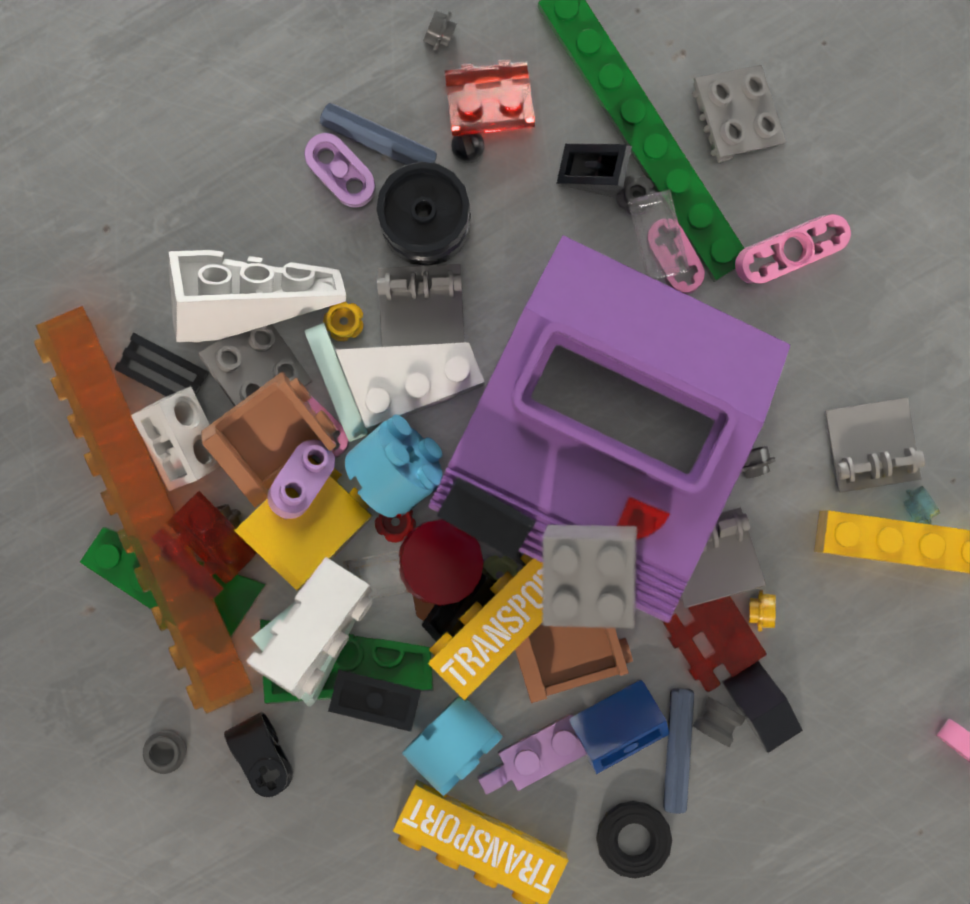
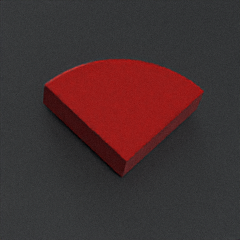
[616,496,670,540]

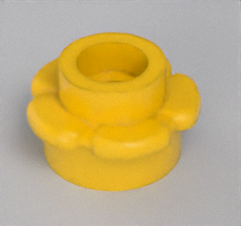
[323,301,364,342]
[749,590,776,632]

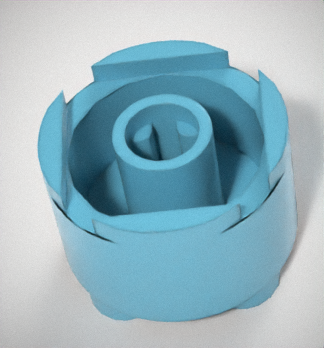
[345,415,443,518]
[402,695,503,796]

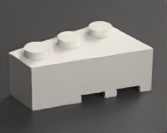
[335,342,485,431]
[247,557,373,699]

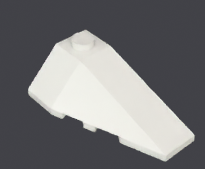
[169,250,346,343]

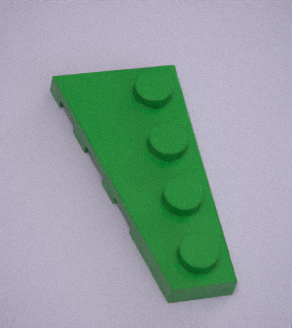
[80,527,267,654]
[260,619,434,704]

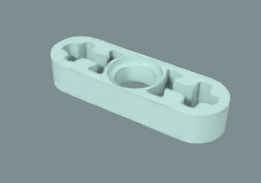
[304,323,369,442]

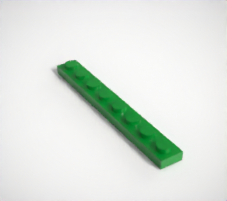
[537,0,745,282]

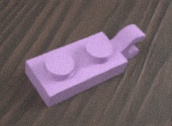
[478,713,586,795]

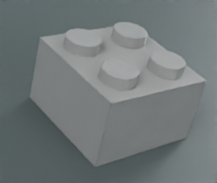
[543,525,637,628]

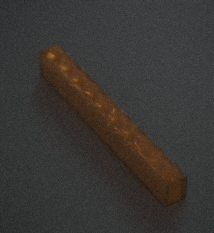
[34,306,255,715]

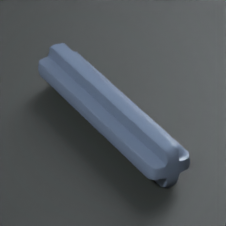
[320,103,437,165]
[663,688,694,814]

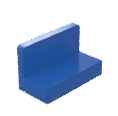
[569,680,669,775]

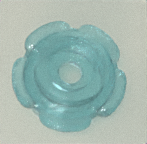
[903,486,941,524]

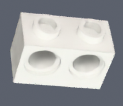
[131,386,221,491]

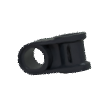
[224,712,293,797]

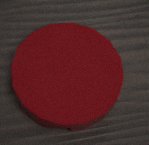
[398,519,484,605]

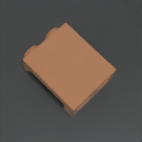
[201,371,337,507]
[515,622,633,703]

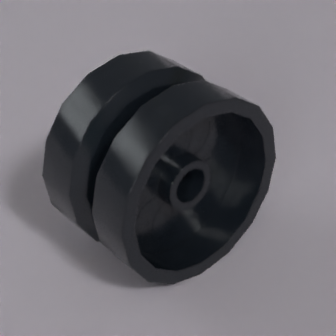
[376,161,471,266]

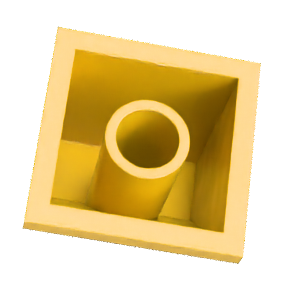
[235,457,374,591]

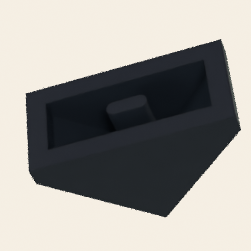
[556,144,632,198]
[722,659,803,753]

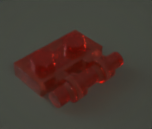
[445,59,535,136]
[150,491,257,600]
[662,596,767,693]

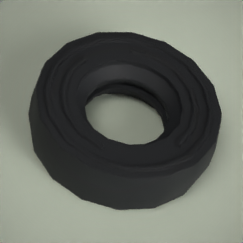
[596,801,672,879]

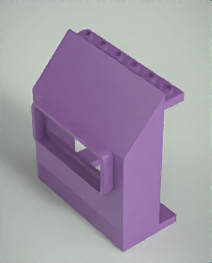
[428,235,791,623]

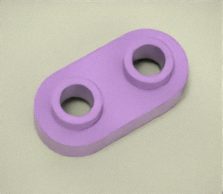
[305,133,376,208]
[267,440,335,519]

